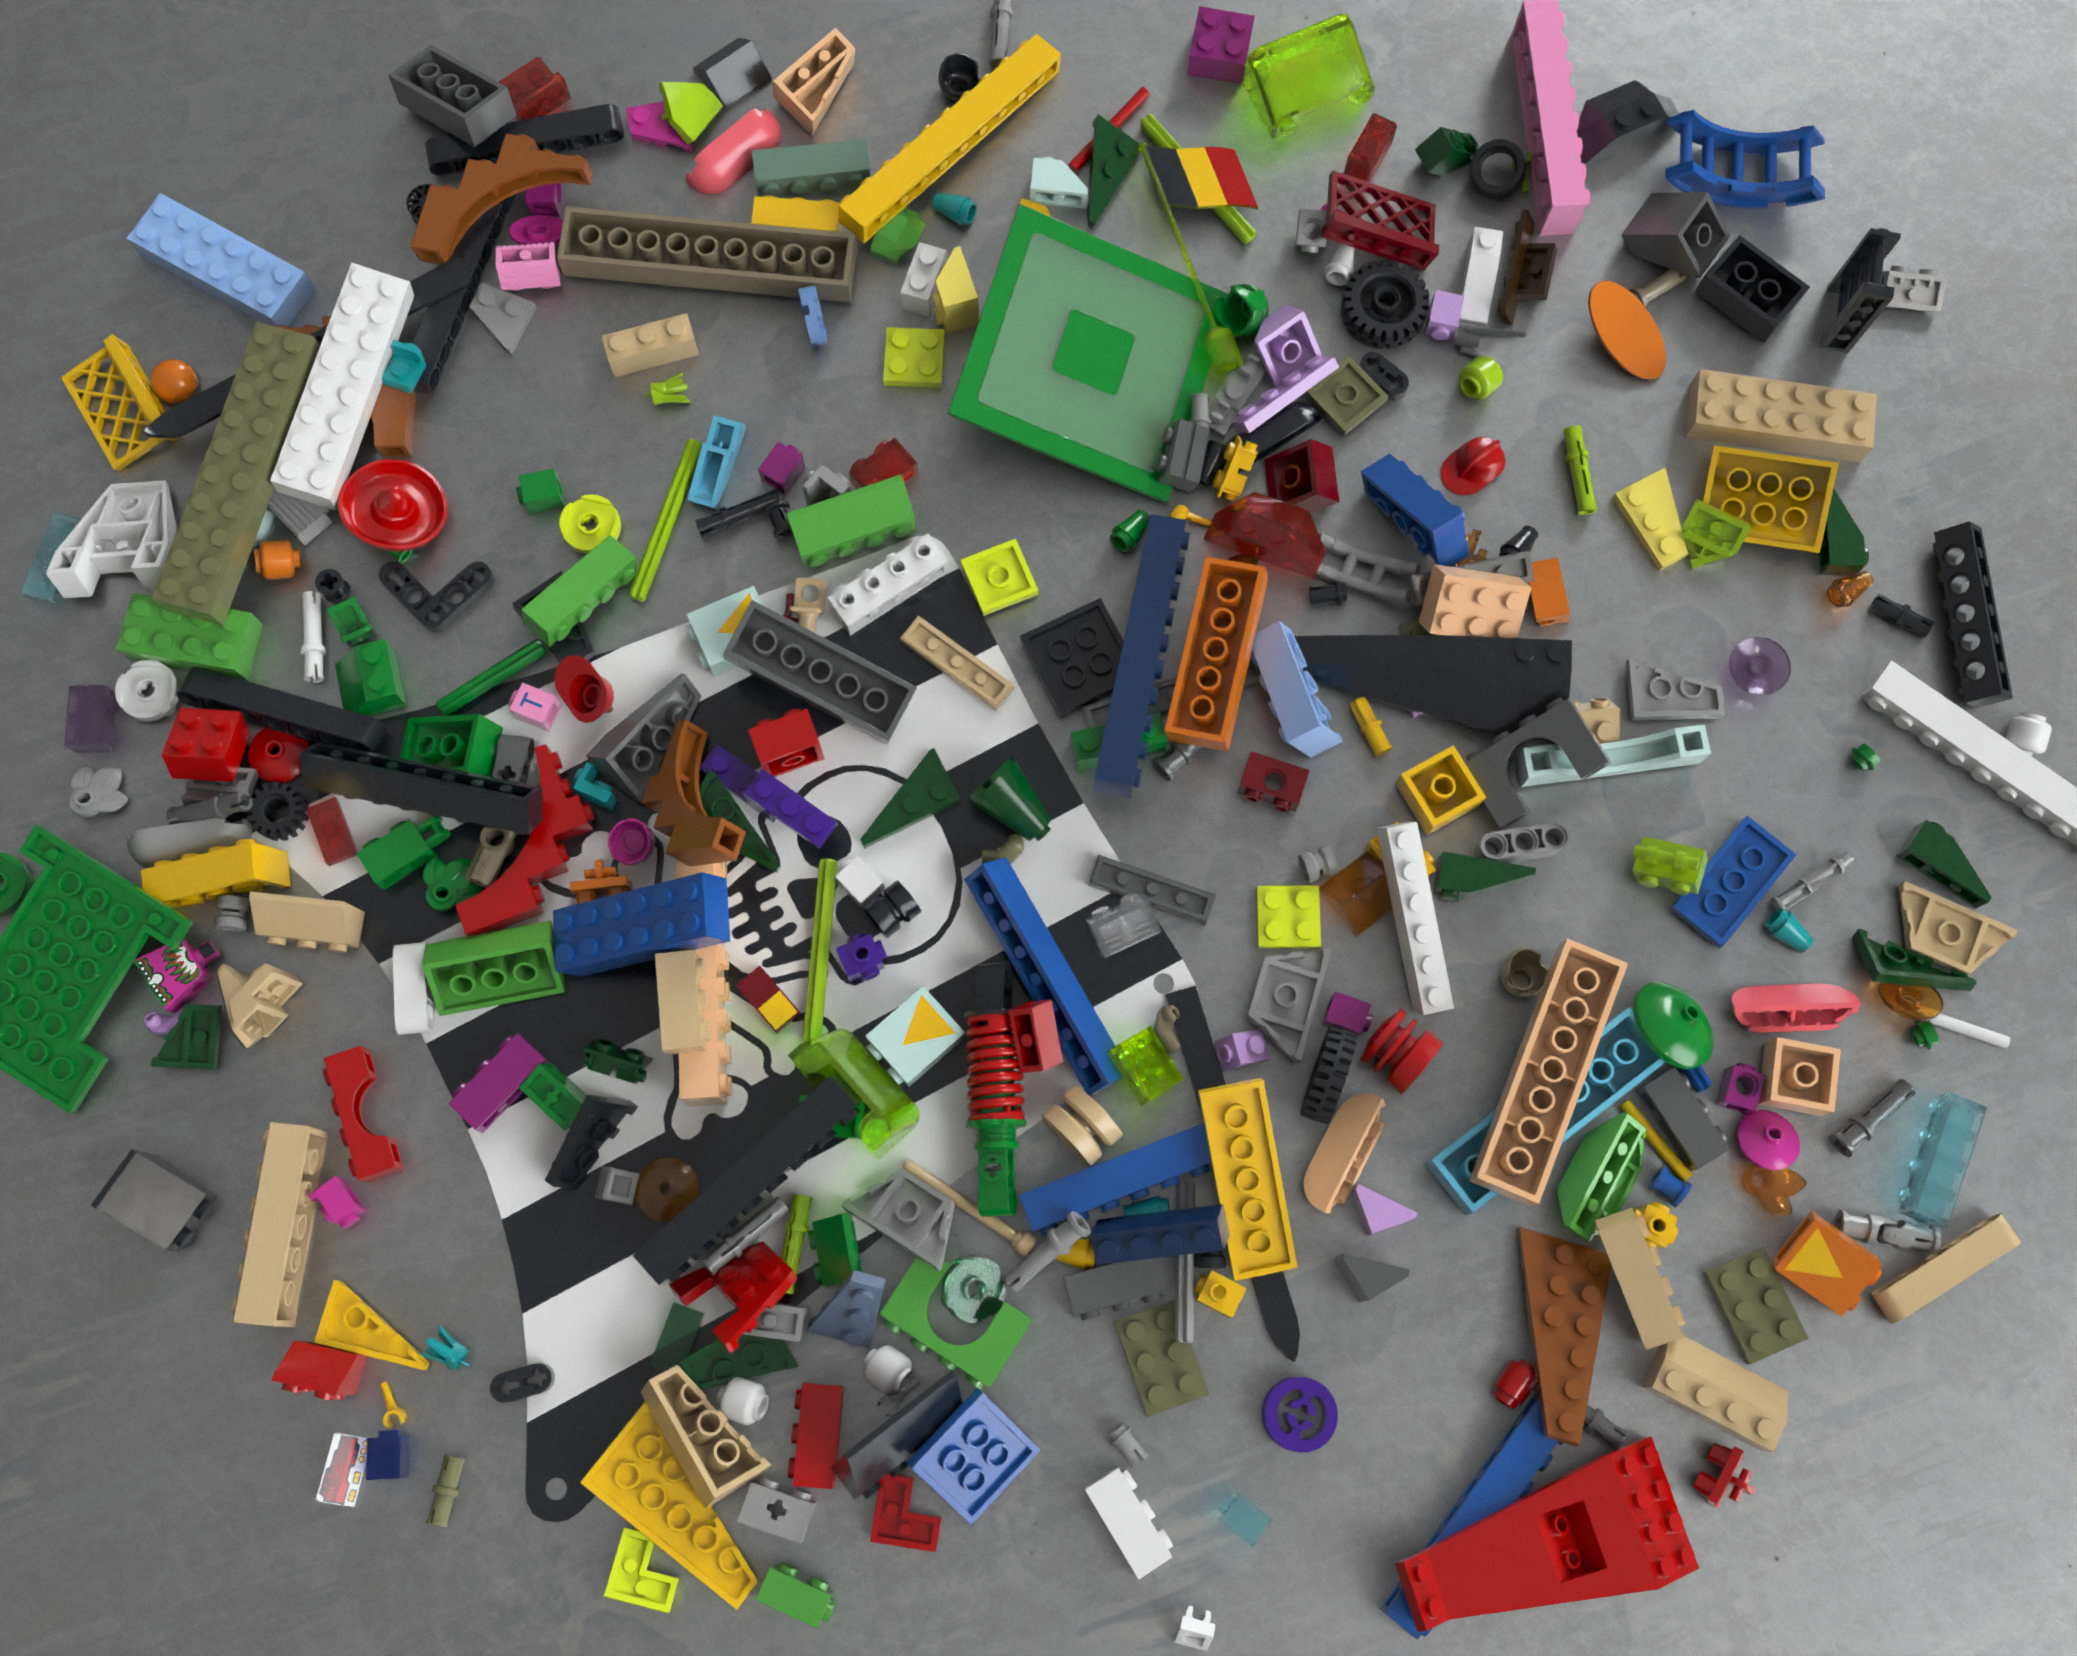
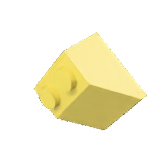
[932,246,979,334]

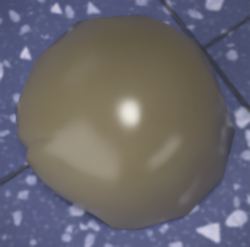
[1500,947,1549,999]

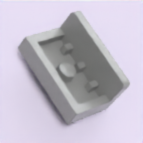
[802,465,851,506]

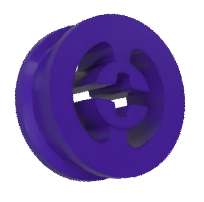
[1261,1377,1338,1452]

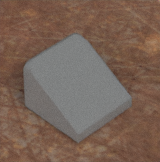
[595,1167,640,1205]

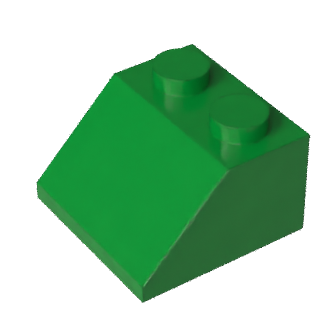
[335,639,407,716]
[808,1212,863,1288]

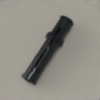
[695,488,784,538]

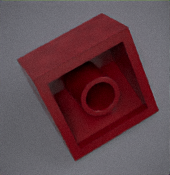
[1264,439,1340,515]

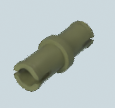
[426,1455,465,1527]

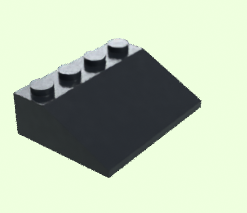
[831,1369,963,1500]

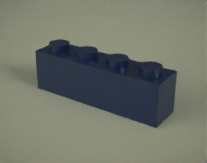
[1090,1204,1230,1265]

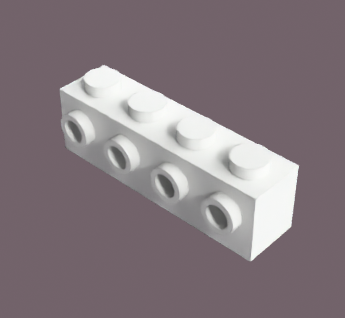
[828,533,949,636]

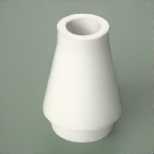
[1325,243,1355,286]

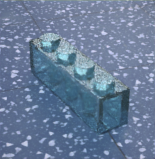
[1898,1092,1987,1227]

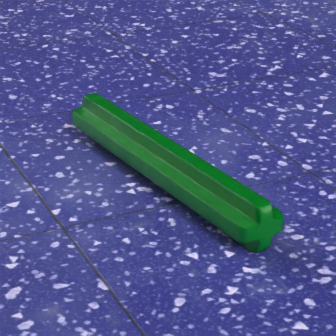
[436,639,546,716]

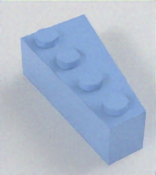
[1250,621,1343,758]

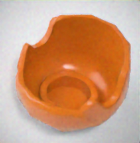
[151,359,199,404]

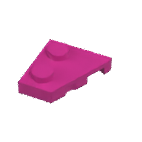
[626,101,693,153]

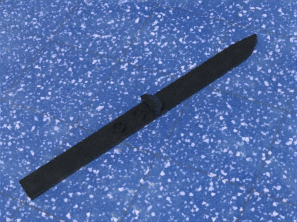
[144,256,473,439]
[1165,986,1300,1362]

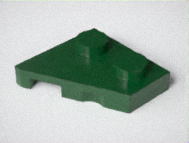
[151,1004,222,1069]

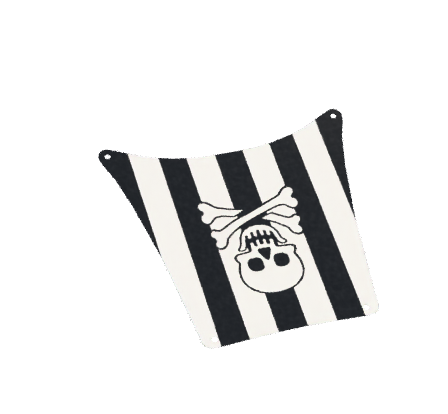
[225,536,1197,1522]

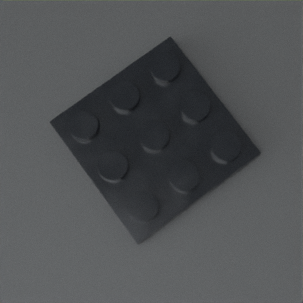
[1020,598,1124,717]

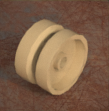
[1042,1084,1123,1167]

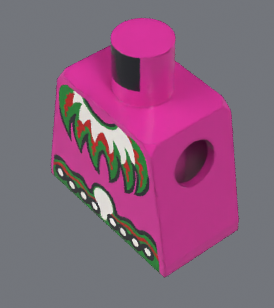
[133,939,221,1014]

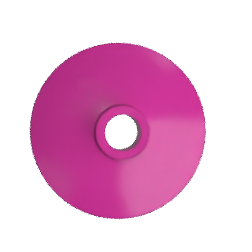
[509,215,563,245]
[1736,1110,1800,1171]

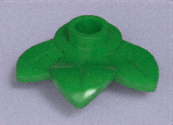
[423,857,483,911]

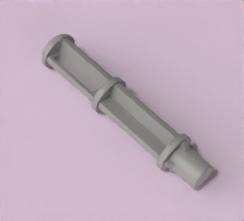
[1771,852,1855,911]

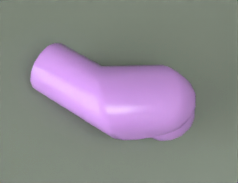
[143,1005,185,1035]

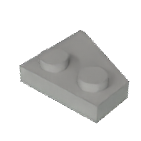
[469,282,536,355]

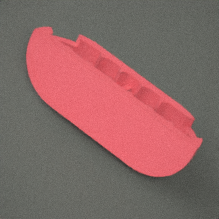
[686,108,781,194]
[1731,983,1861,1033]

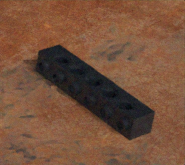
[1933,521,2013,708]

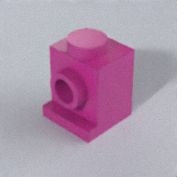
[308,1176,366,1230]

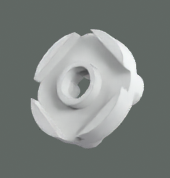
[115,660,180,722]

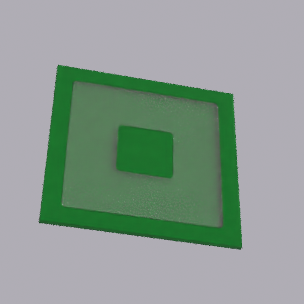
[947,204,1228,504]

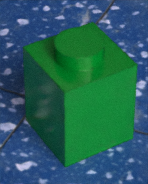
[516,468,565,514]

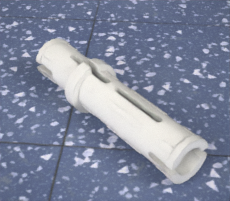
[300,591,326,683]

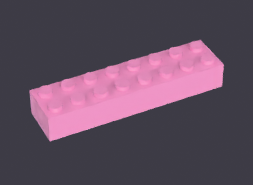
[1511,0,1590,236]

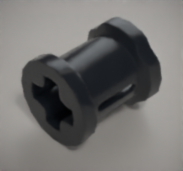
[764,500,792,539]
[315,569,351,605]

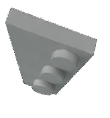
[1626,659,1725,721]

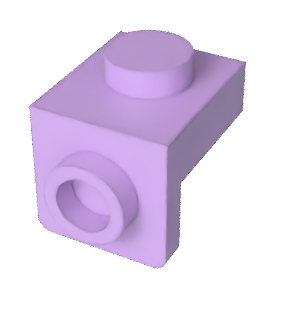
[1215,1029,1270,1071]

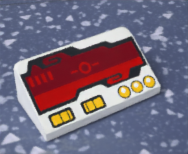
[316,1432,373,1507]

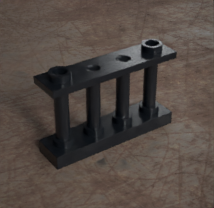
[1819,228,1901,353]

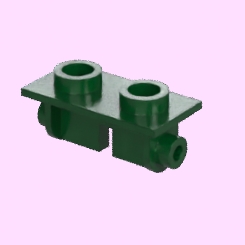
[583,1039,653,1084]

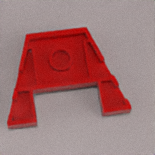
[668,1241,798,1354]

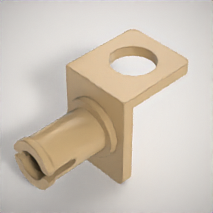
[790,578,826,633]

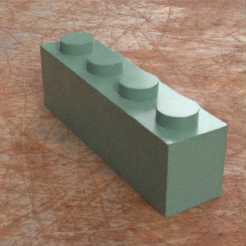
[752,139,871,196]

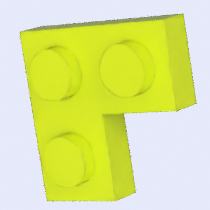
[603,1527,679,1614]

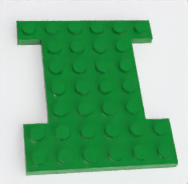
[0,825,194,1113]

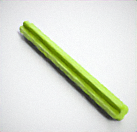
[1140,114,1256,244]
[629,439,702,602]
[802,859,837,1043]

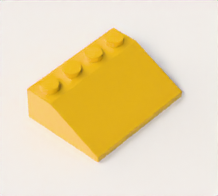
[1703,445,1839,553]

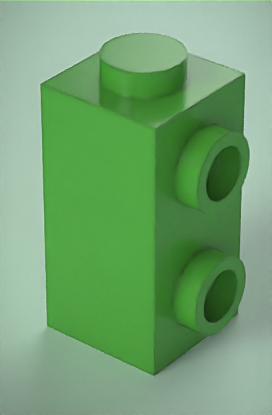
[756,1562,836,1628]

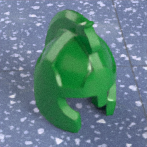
[1213,284,1269,337]

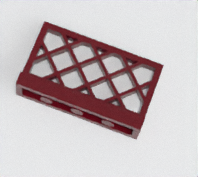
[1321,170,1439,271]

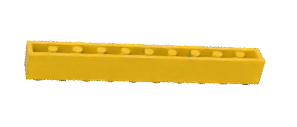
[838,33,1061,243]

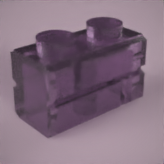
[64,685,120,753]

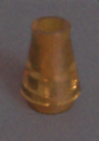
[1827,570,1874,607]

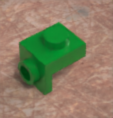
[326,596,373,645]

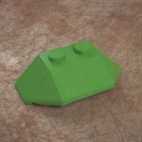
[1556,1112,1647,1241]

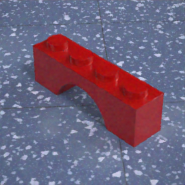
[322,1045,404,1182]

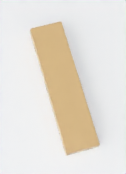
[900,616,1014,711]

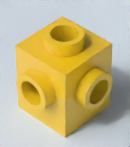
[1633,1202,1678,1249]

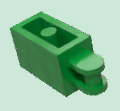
[356,816,451,890]

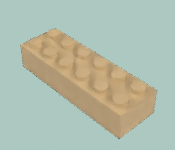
[1685,369,1877,462]
[232,1122,329,1328]

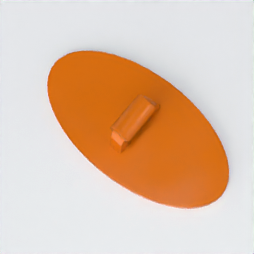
[1588,281,1666,380]

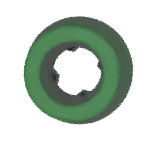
[1110,509,1150,552]

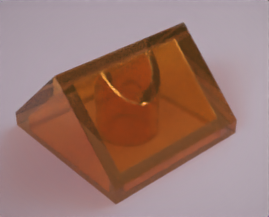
[1319,851,1393,937]

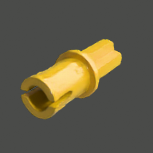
[1350,697,1393,757]

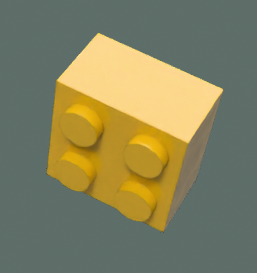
[1395,745,1486,835]

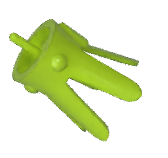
[644,372,690,406]

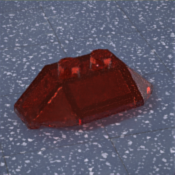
[1204,492,1326,579]

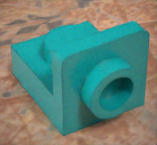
[381,340,427,394]
[573,762,617,811]

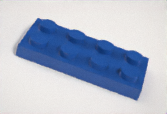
[1670,815,1797,948]

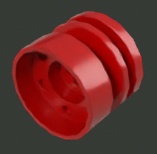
[1359,1008,1444,1094]

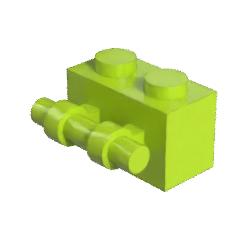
[1633,836,1708,895]

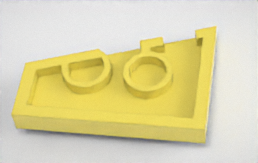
[1612,468,1688,571]

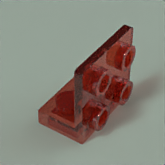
[499,57,572,121]

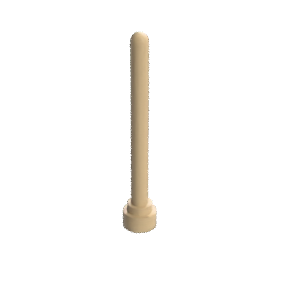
[902,1160,1039,1259]

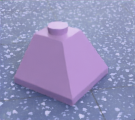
[1255,304,1323,388]

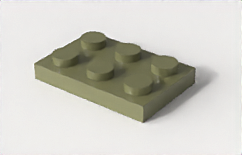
[1703,1247,1809,1364]
[1114,1300,1209,1417]

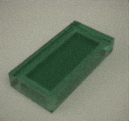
[649,1302,705,1371]

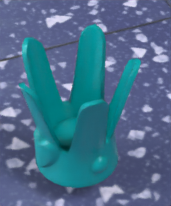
[419,1325,470,1372]

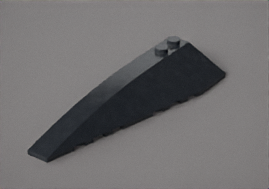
[1294,635,1572,735]

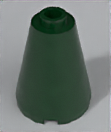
[967,756,1051,841]

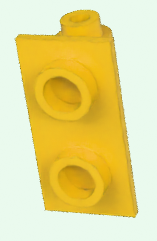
[1213,436,1258,501]

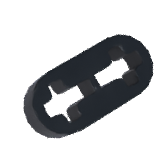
[1359,352,1409,400]
[490,1363,555,1403]

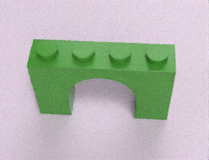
[879,1257,1032,1390]

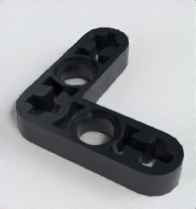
[379,561,494,632]

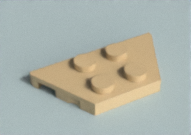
[1898,881,2018,975]

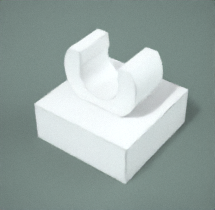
[1174,1606,1215,1651]

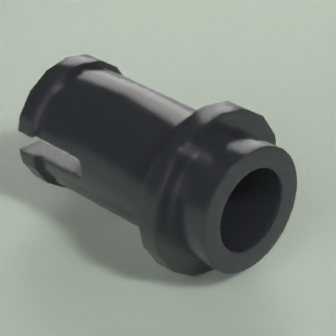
[1309,581,1347,606]

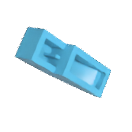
[687,415,747,509]

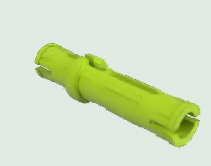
[1563,425,1598,516]
[780,1194,813,1294]

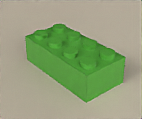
[116,592,263,681]

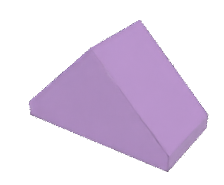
[1351,1184,1417,1235]

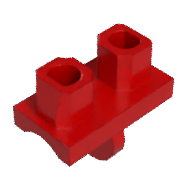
[1693,1443,1755,1509]

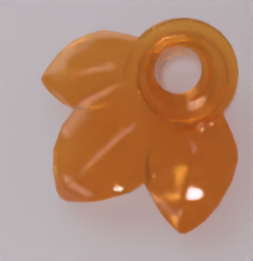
[1742,1165,1807,1216]

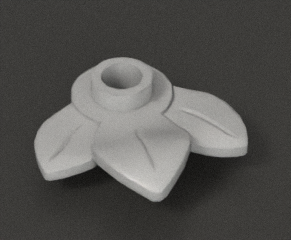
[69,765,129,817]

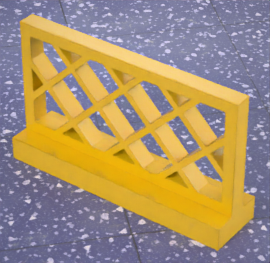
[61,334,181,472]

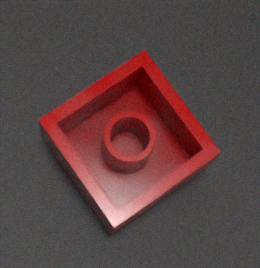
[162,708,250,782]
[748,709,825,777]

